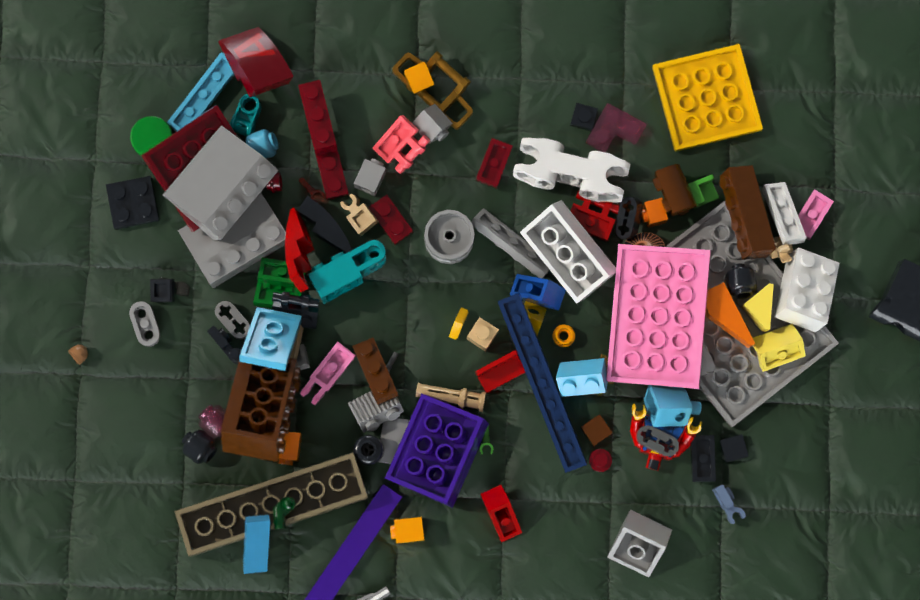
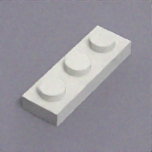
[762,182,807,245]

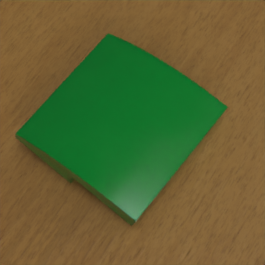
[253,257,306,309]

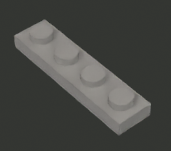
[471,208,550,279]

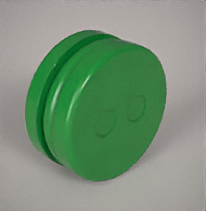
[130,116,173,157]

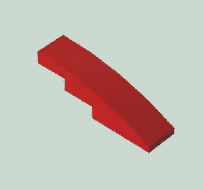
[285,207,315,293]

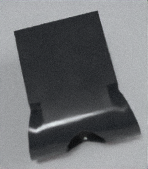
[868,259,920,342]

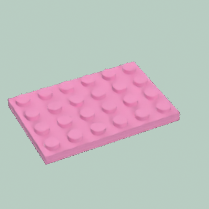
[606,244,711,389]

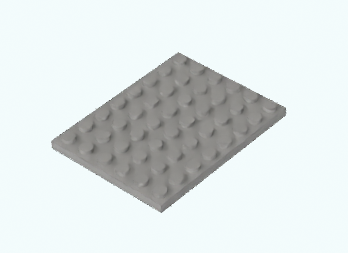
[665,201,839,428]

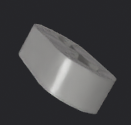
[215,301,250,340]

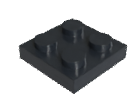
[106,176,160,230]

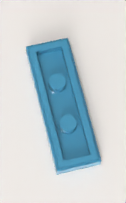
[243,515,270,574]

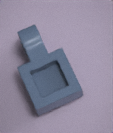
[712,484,746,524]

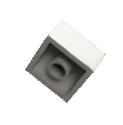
[607,510,672,577]

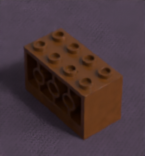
[221,358,301,462]

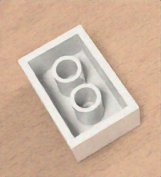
[774,247,840,332]

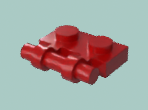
[570,190,619,242]

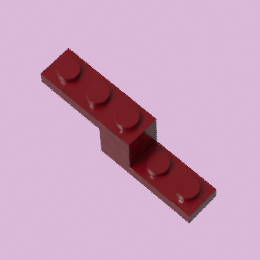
[298,80,349,200]

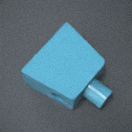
[644,385,702,427]

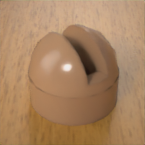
[68,345,88,365]

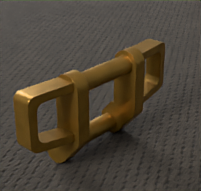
[392,51,473,130]

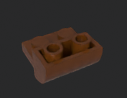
[652,164,697,217]

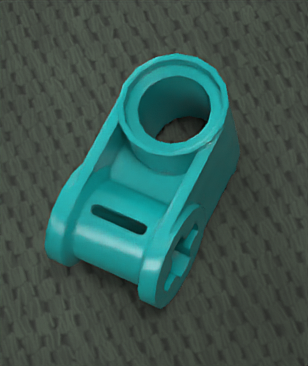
[230,94,262,137]

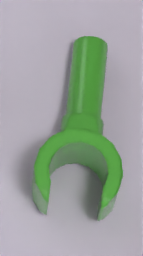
[479,425,494,455]

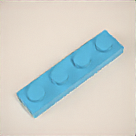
[167,52,234,131]

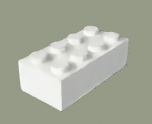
[520,200,616,303]

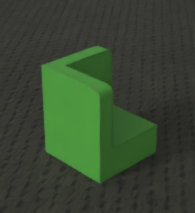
[688,174,719,209]

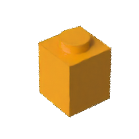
[390,517,424,544]

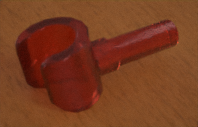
[298,177,325,203]

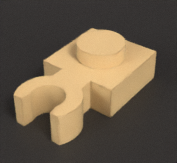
[340,194,379,236]

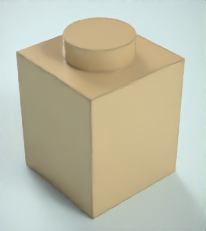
[467,317,499,352]

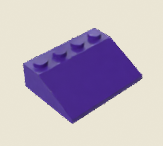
[385,393,489,508]

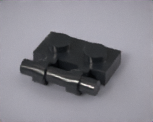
[272,291,319,329]
[207,326,241,365]

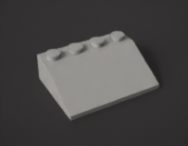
[163,126,279,240]
[178,192,286,288]

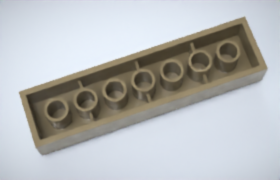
[175,453,368,557]

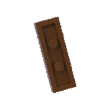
[352,337,399,405]

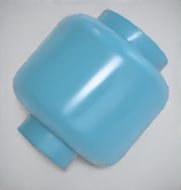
[246,129,279,159]

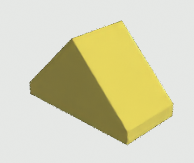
[741,283,774,332]

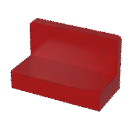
[475,350,526,394]

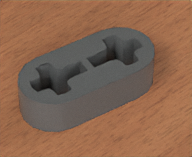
[636,425,679,457]

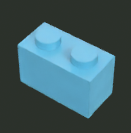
[556,358,608,397]

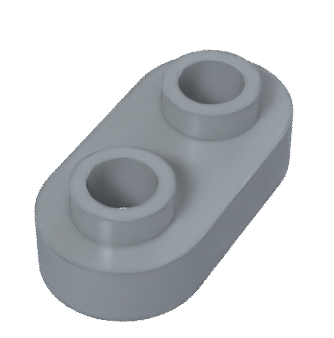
[129,302,161,347]

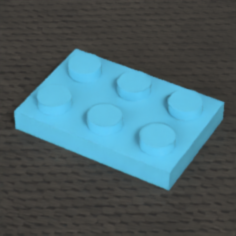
[240,307,302,371]

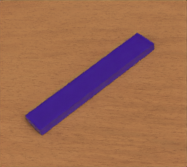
[304,484,402,600]

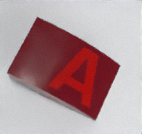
[218,27,294,97]

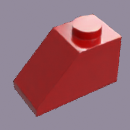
[480,485,522,542]

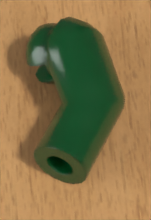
[273,497,296,529]

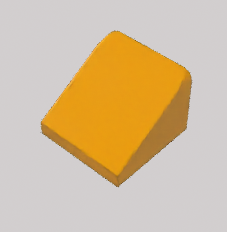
[404,61,434,94]

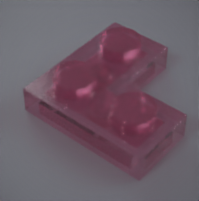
[586,103,647,153]

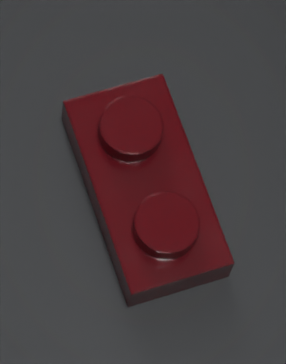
[476,138,513,189]
[368,195,413,245]

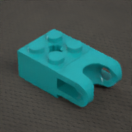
[308,240,386,304]

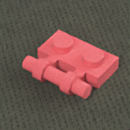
[372,115,430,174]

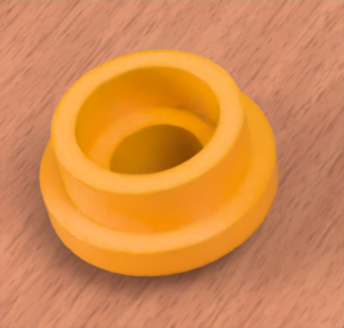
[552,324,575,347]

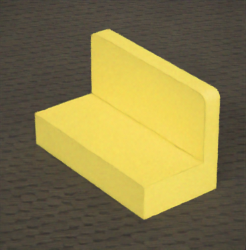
[753,324,806,372]

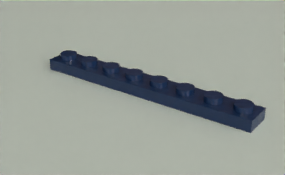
[497,292,588,473]

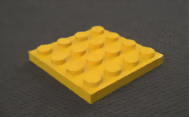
[652,44,763,152]

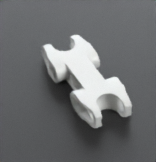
[513,138,631,203]

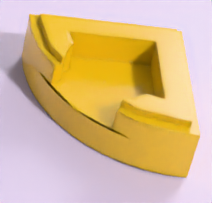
[449,307,469,340]

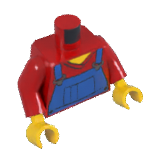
[630,404,702,471]

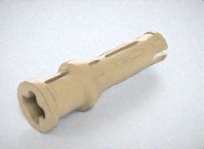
[415,383,486,412]

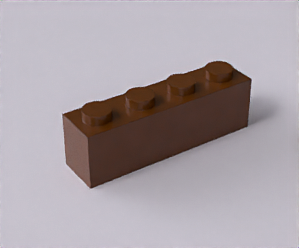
[719,165,776,260]

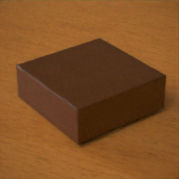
[580,414,613,446]

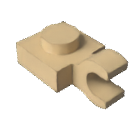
[769,237,793,263]

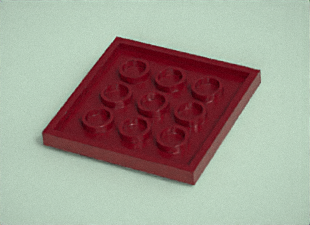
[141,105,238,232]

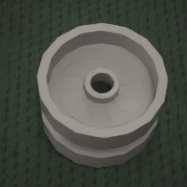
[424,210,475,264]

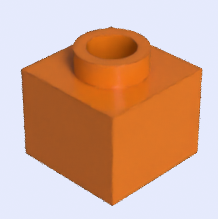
[641,198,668,228]

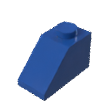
[510,274,566,310]

